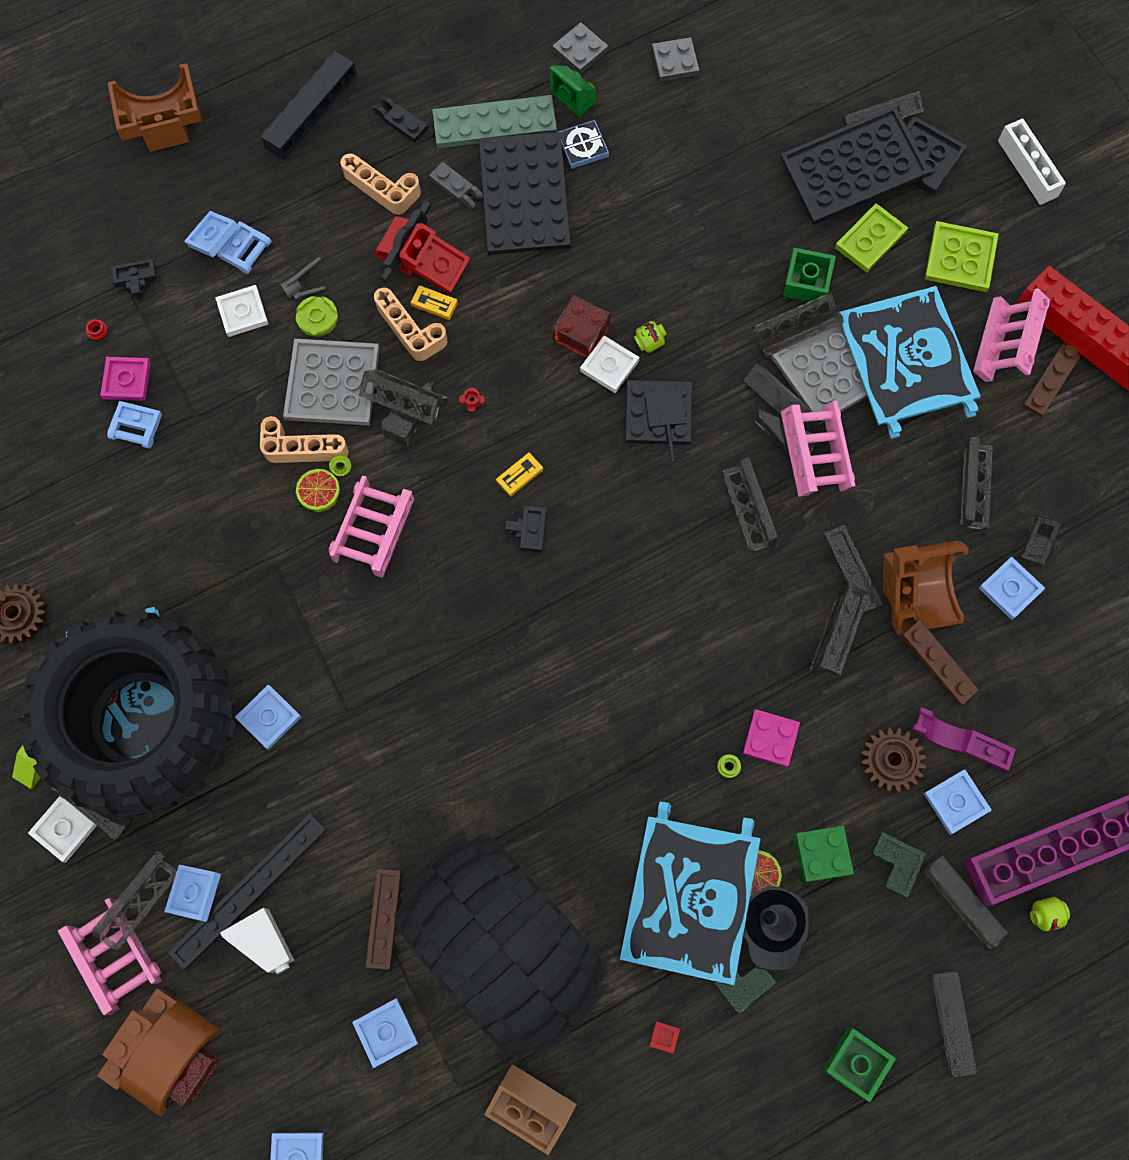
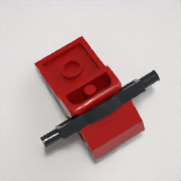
[374,201,470,294]

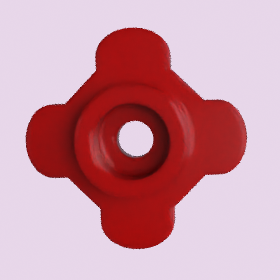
[459,387,485,412]

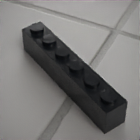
[261,51,357,160]

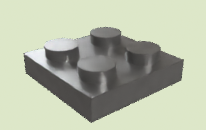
[552,22,608,74]
[652,37,699,82]

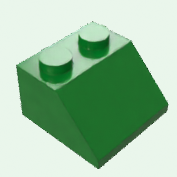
[550,65,596,117]

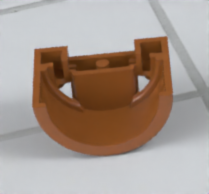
[108,63,202,152]
[883,540,968,635]
[97,988,220,1116]

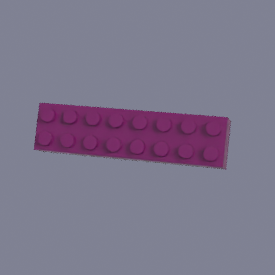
[963,795,1129,907]

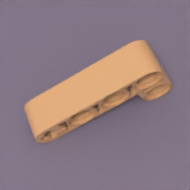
[340,154,421,215]
[374,288,447,361]
[260,416,349,463]

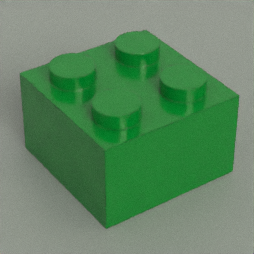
[782,248,836,305]
[792,826,854,884]
[822,1027,896,1102]

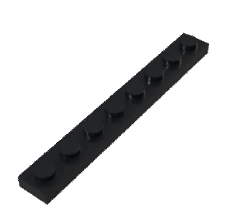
[168,813,327,970]

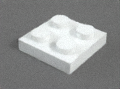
[215,285,269,337]
[580,336,639,393]
[28,796,97,863]

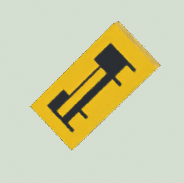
[411,285,458,320]
[496,453,543,497]

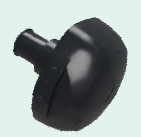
[743,886,809,970]

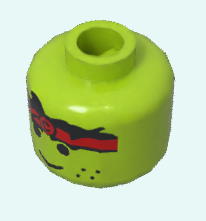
[634,321,667,353]
[1030,897,1070,932]

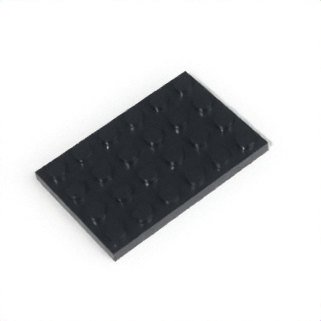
[781,106,930,225]
[479,132,570,255]

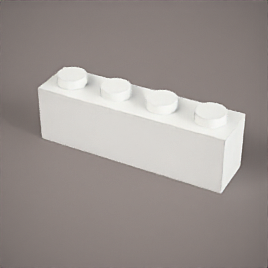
[998,119,1066,205]

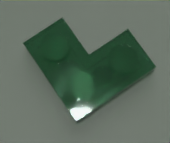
[871,832,926,898]
[711,965,776,1014]

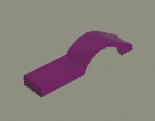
[912,707,1016,772]

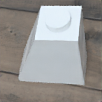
[220,908,294,974]

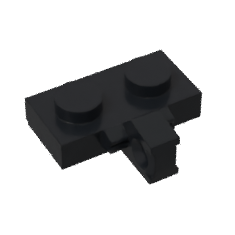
[111,259,157,300]
[505,506,546,552]

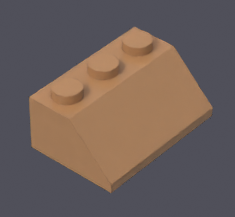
[484,1064,577,1155]

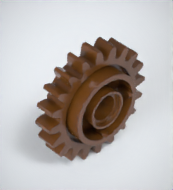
[0,583,48,646]
[860,728,927,793]

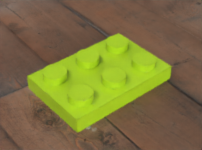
[835,203,908,273]

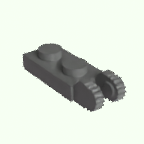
[429,162,484,209]

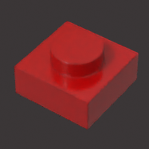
[649,1021,680,1054]

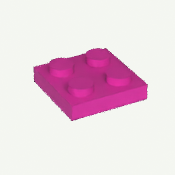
[100,357,151,401]
[743,709,800,768]

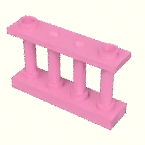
[973,288,1050,382]
[781,401,855,497]
[329,475,414,578]
[58,898,162,1015]

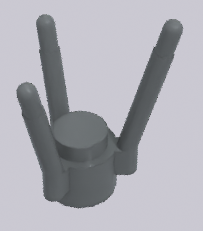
[280,257,326,300]

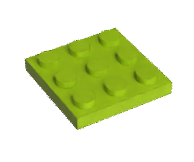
[924,221,998,292]

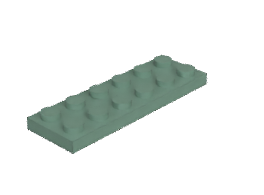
[432,95,557,148]

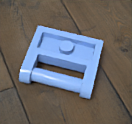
[217,221,272,274]
[107,401,162,449]

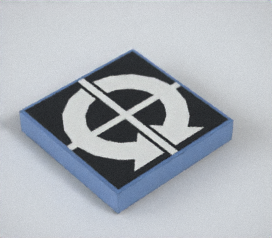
[559,120,609,169]

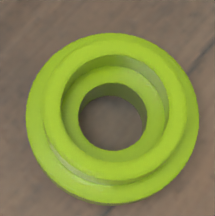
[329,455,351,476]
[717,754,741,778]

